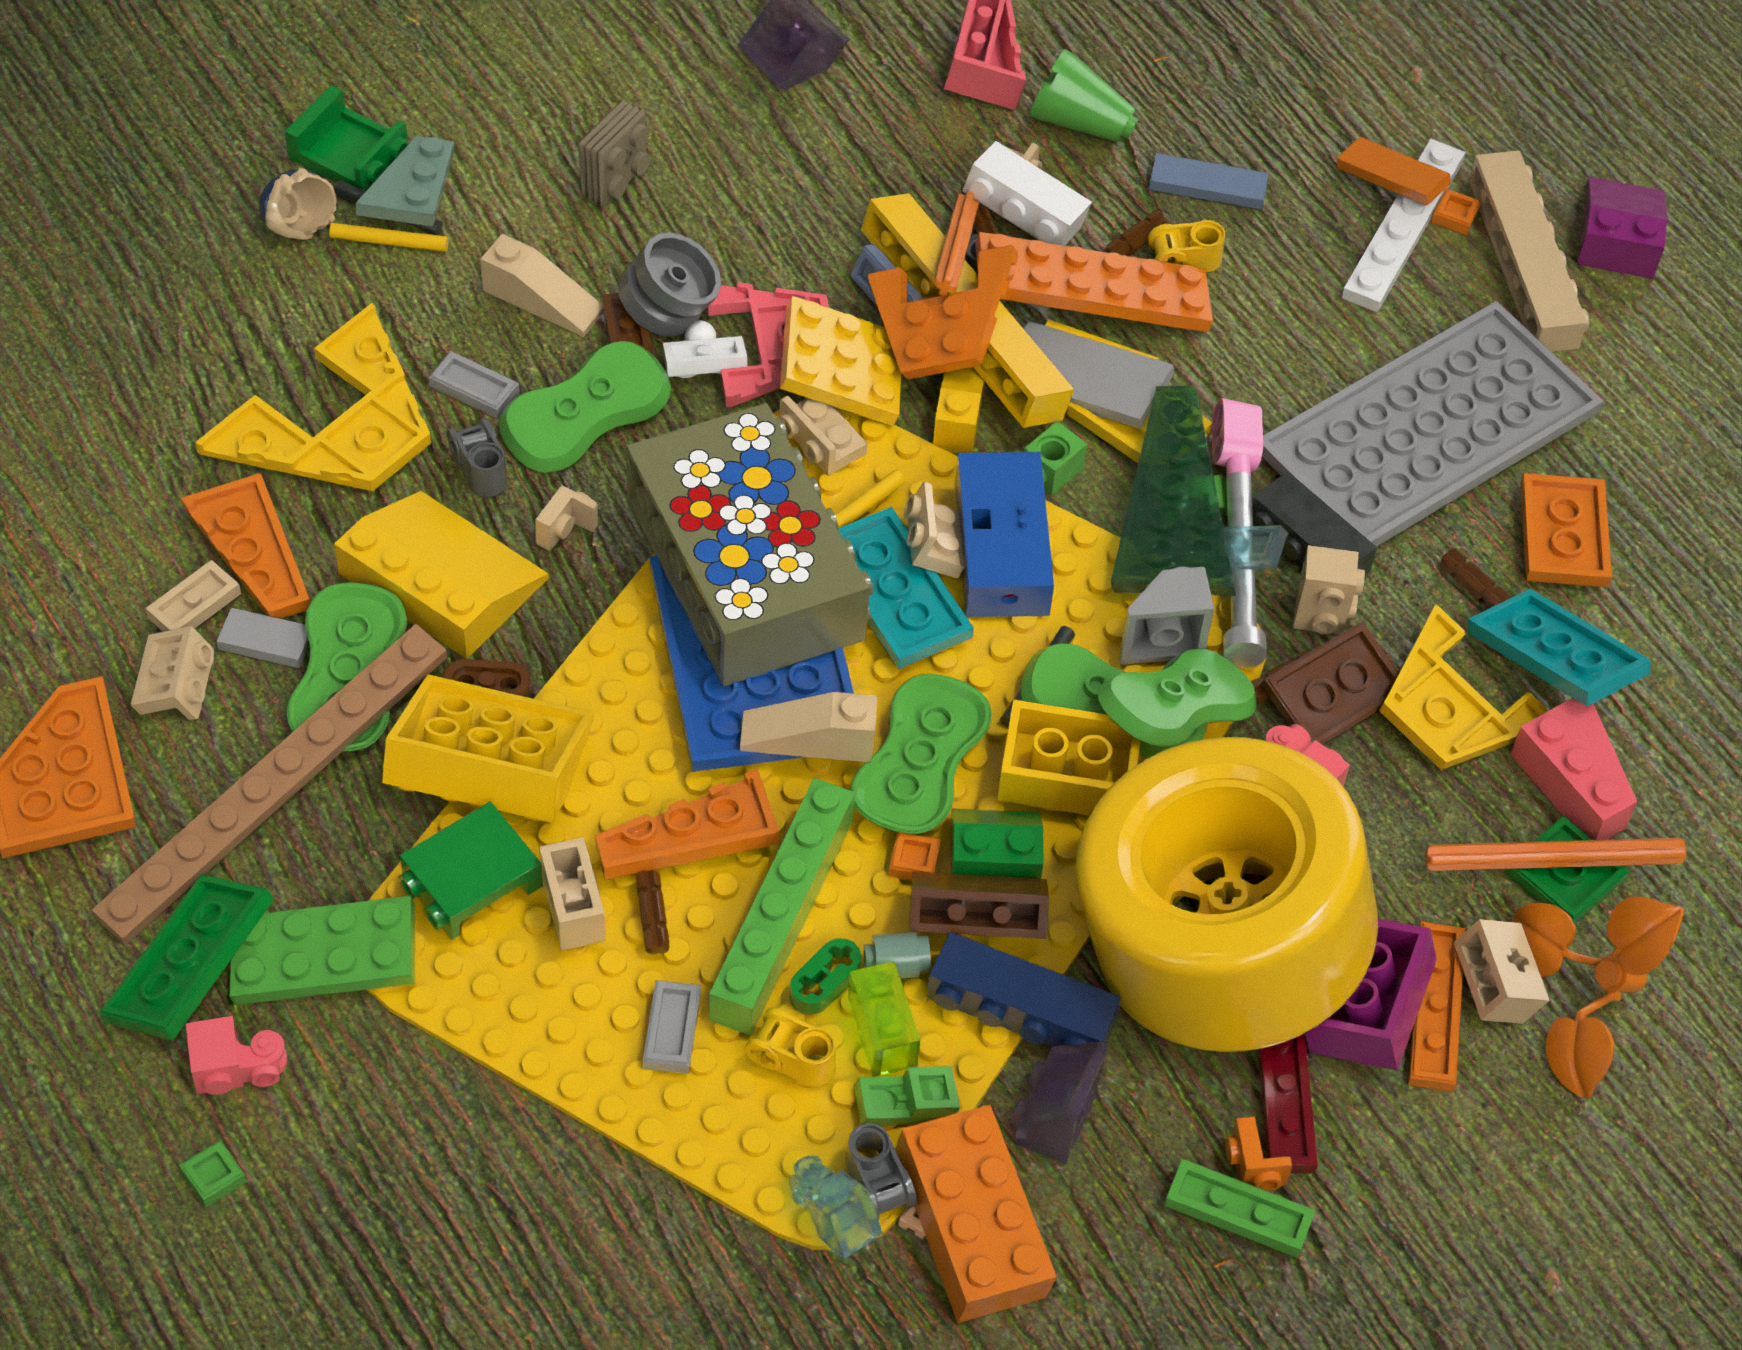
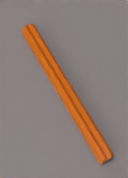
[1425,838,1687,871]

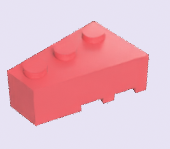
[944,0,1026,110]
[1510,698,1637,840]

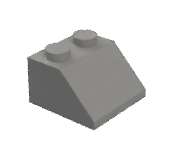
[1119,567,1214,665]

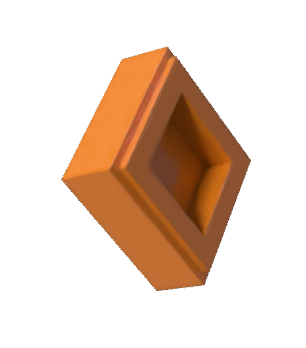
[1431,188,1482,235]
[889,832,941,880]

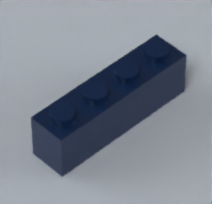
[927,932,1121,1063]

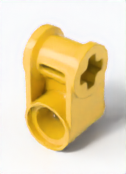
[1147,220,1225,272]
[744,1008,836,1087]

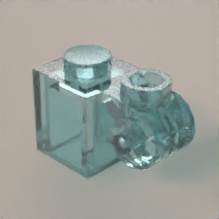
[789,1155,883,1259]

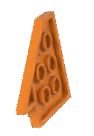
[0,676,137,858]

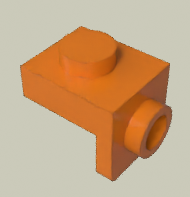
[1225,1117,1292,1192]

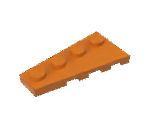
[180,473,310,619]
[595,768,780,880]

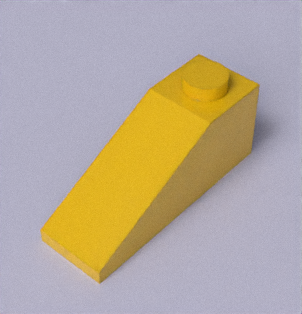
[933,367,985,453]

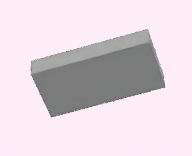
[429,351,519,419]
[217,608,310,669]
[643,980,701,1074]

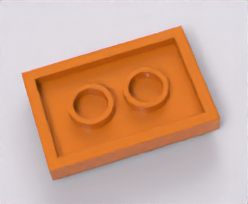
[1520,473,1612,587]

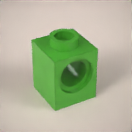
[1024,421,1088,496]

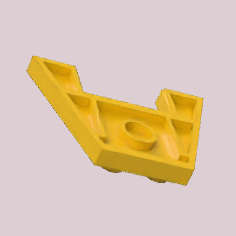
[1379,604,1549,770]

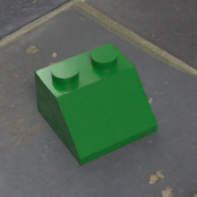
[950,809,1044,879]

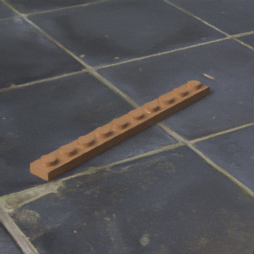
[92,624,447,946]

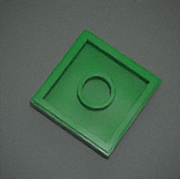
[1504,815,1630,925]

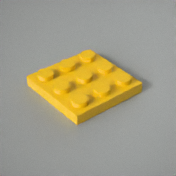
[780,296,901,426]

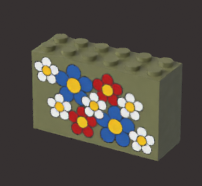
[626,403,873,687]

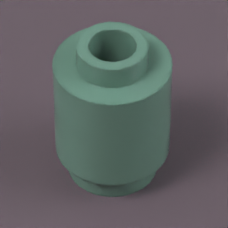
[864,932,931,980]

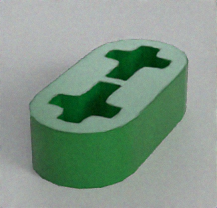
[790,938,861,1015]

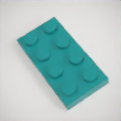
[838,507,974,669]
[1468,589,1651,706]

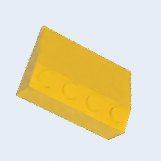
[334,491,549,659]
[382,674,594,823]

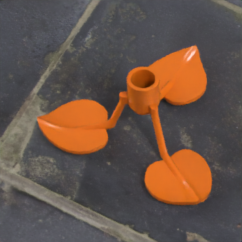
[1511,897,1685,1099]

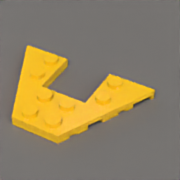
[195,303,431,491]

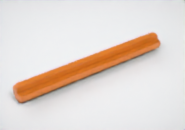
[933,190,979,296]

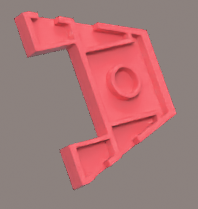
[707,282,829,407]

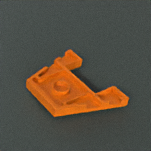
[868,244,1018,380]

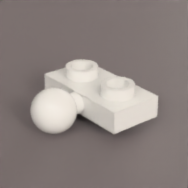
[663,321,747,378]

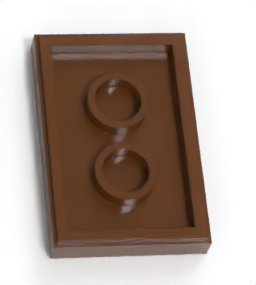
[1261,621,1399,745]

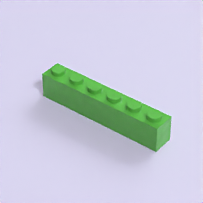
[709,778,855,1036]

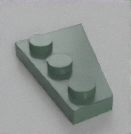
[356,136,454,226]

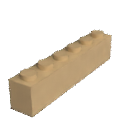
[1469,150,1589,352]

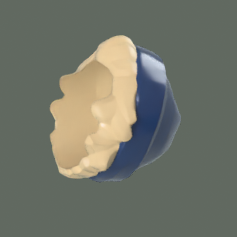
[259,168,337,240]

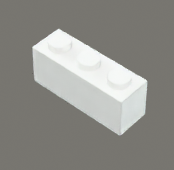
[963,141,1092,246]

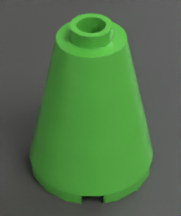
[1030,49,1139,142]

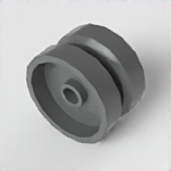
[618,233,721,337]

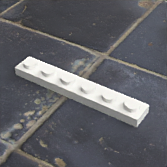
[1342,139,1466,313]

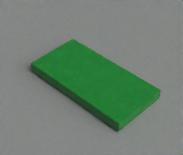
[99,874,274,1041]

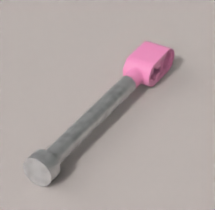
[1211,398,1267,668]

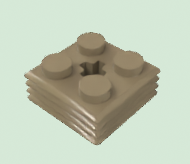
[578,99,651,207]

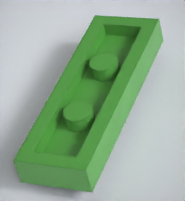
[1164,1159,1316,1258]

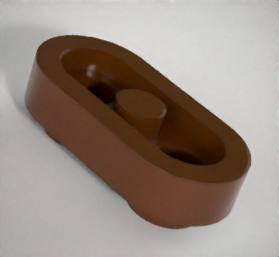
[443,659,531,697]

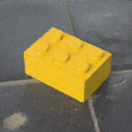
[997,700,1141,815]

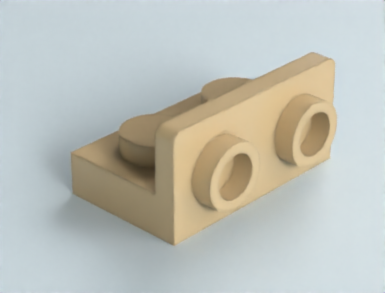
[780,396,868,476]
[904,482,965,578]
[130,626,214,720]

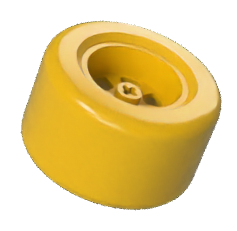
[1076,737,1378,1052]

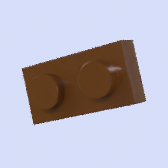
[602,293,653,354]

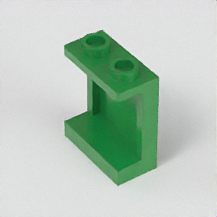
[285,85,409,191]
[399,801,543,940]

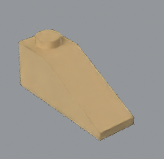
[480,234,604,337]
[740,692,877,762]

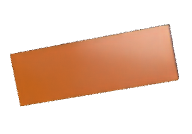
[1336,137,1451,206]

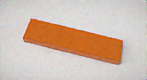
[1408,921,1465,1092]

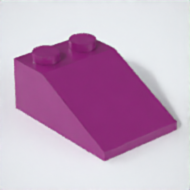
[1577,177,1668,279]

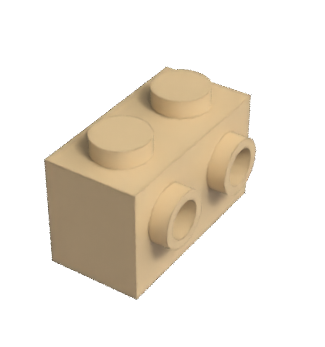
[1293,545,1365,635]

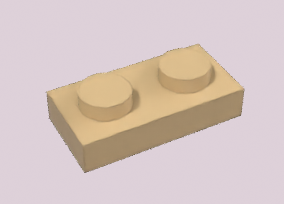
[146,560,241,632]

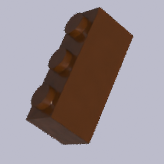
[909,871,1049,939]

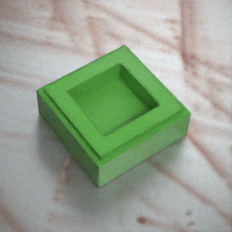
[179,1140,247,1207]

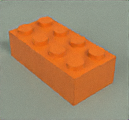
[895,1105,1057,1323]

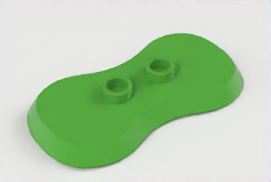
[499,341,671,473]
[287,582,407,751]
[1021,644,1207,758]
[1097,649,1257,747]
[851,674,992,834]

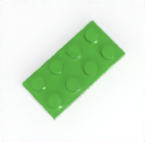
[230,896,415,1005]

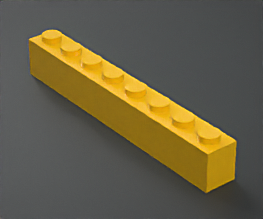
[861,193,1074,428]

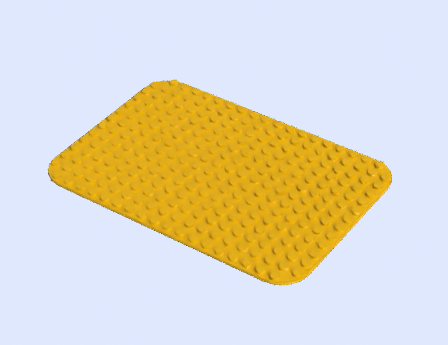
[366,406,1266,1250]

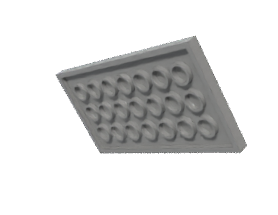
[1262,301,1604,547]

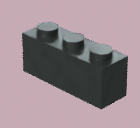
[1252,471,1377,575]

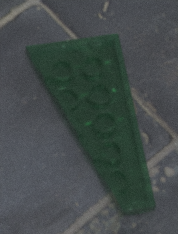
[1111,386,1237,596]

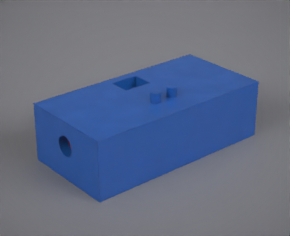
[955,452,1054,617]

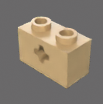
[539,837,606,950]
[1454,919,1550,1024]

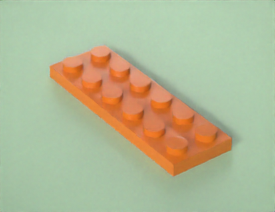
[975,232,1213,332]

